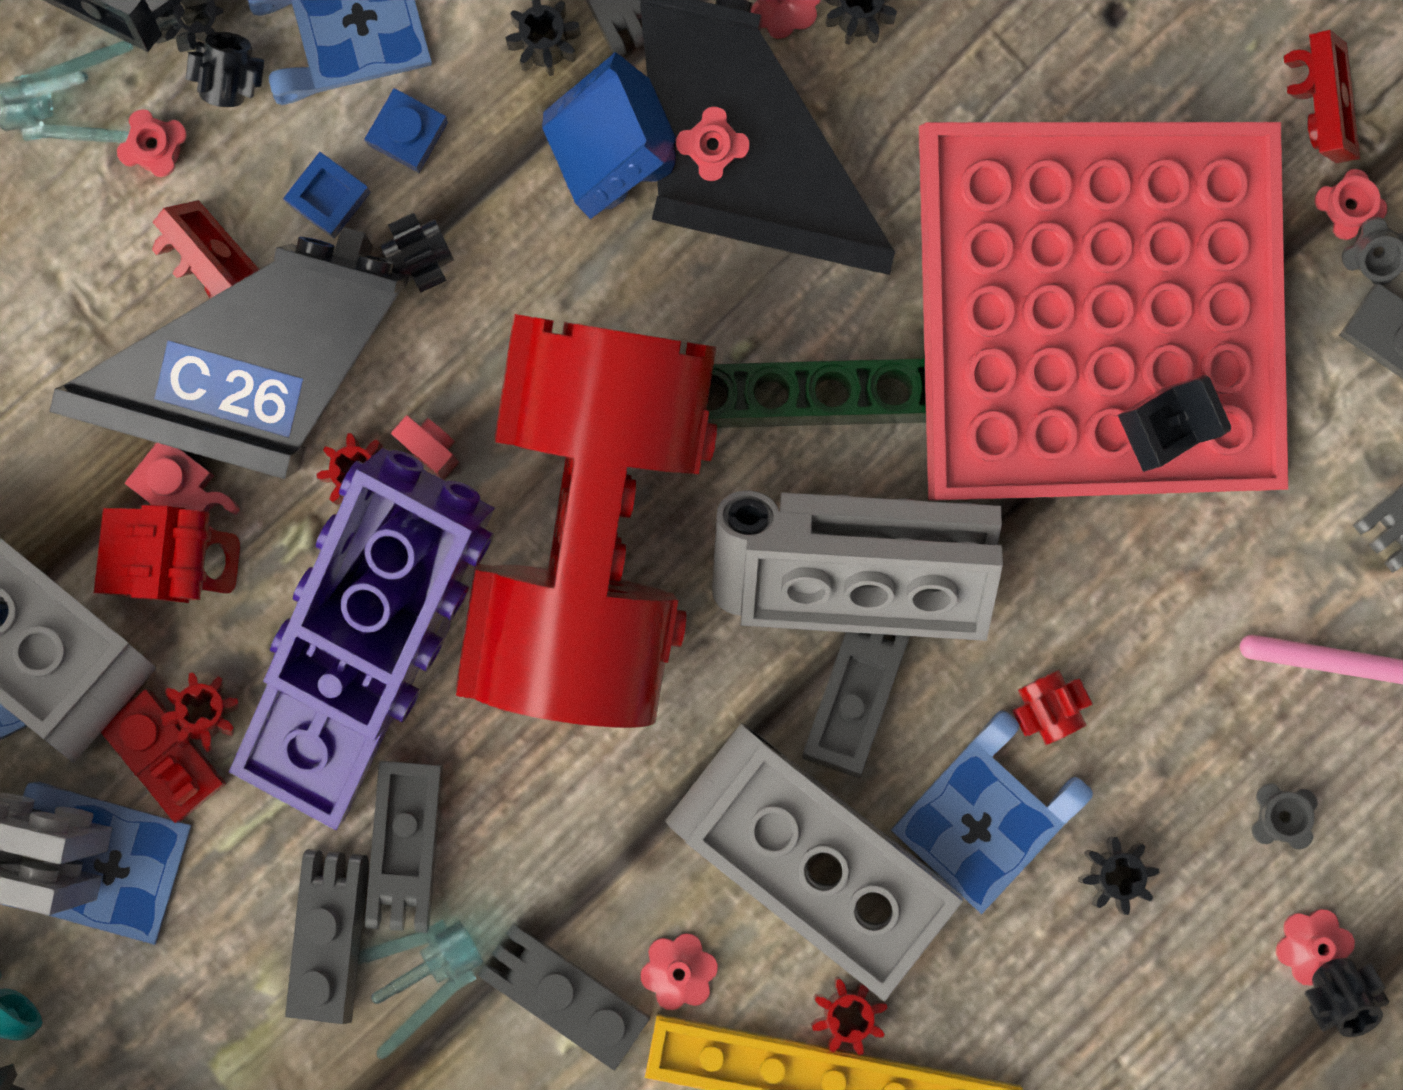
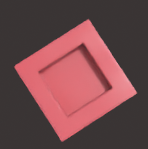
[391,415,459,480]

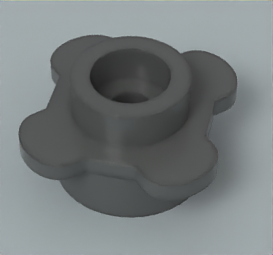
[1341,217,1403,285]
[1251,784,1318,850]

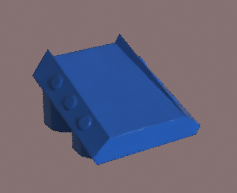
[542,52,676,219]

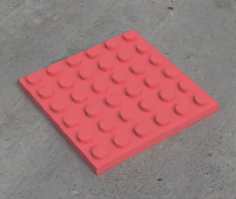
[919,122,1288,501]

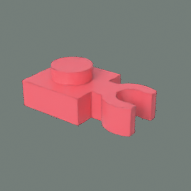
[124,443,240,530]

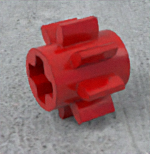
[316,433,383,505]
[1012,670,1093,745]
[160,672,239,752]
[811,976,888,1056]

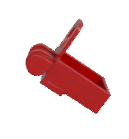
[93,505,240,604]

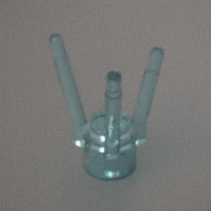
[0,41,133,143]
[358,920,484,1059]

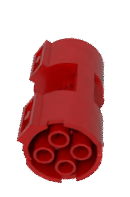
[456,314,717,728]

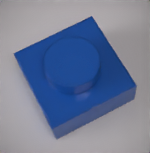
[364,88,448,173]
[283,152,371,239]

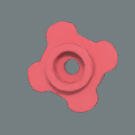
[676,107,750,181]
[117,109,187,177]
[1315,169,1387,240]

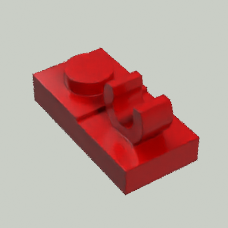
[1283,30,1360,164]
[152,200,260,299]
[101,689,227,823]

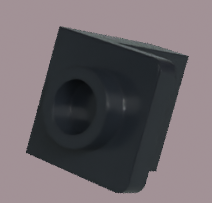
[1118,375,1231,472]

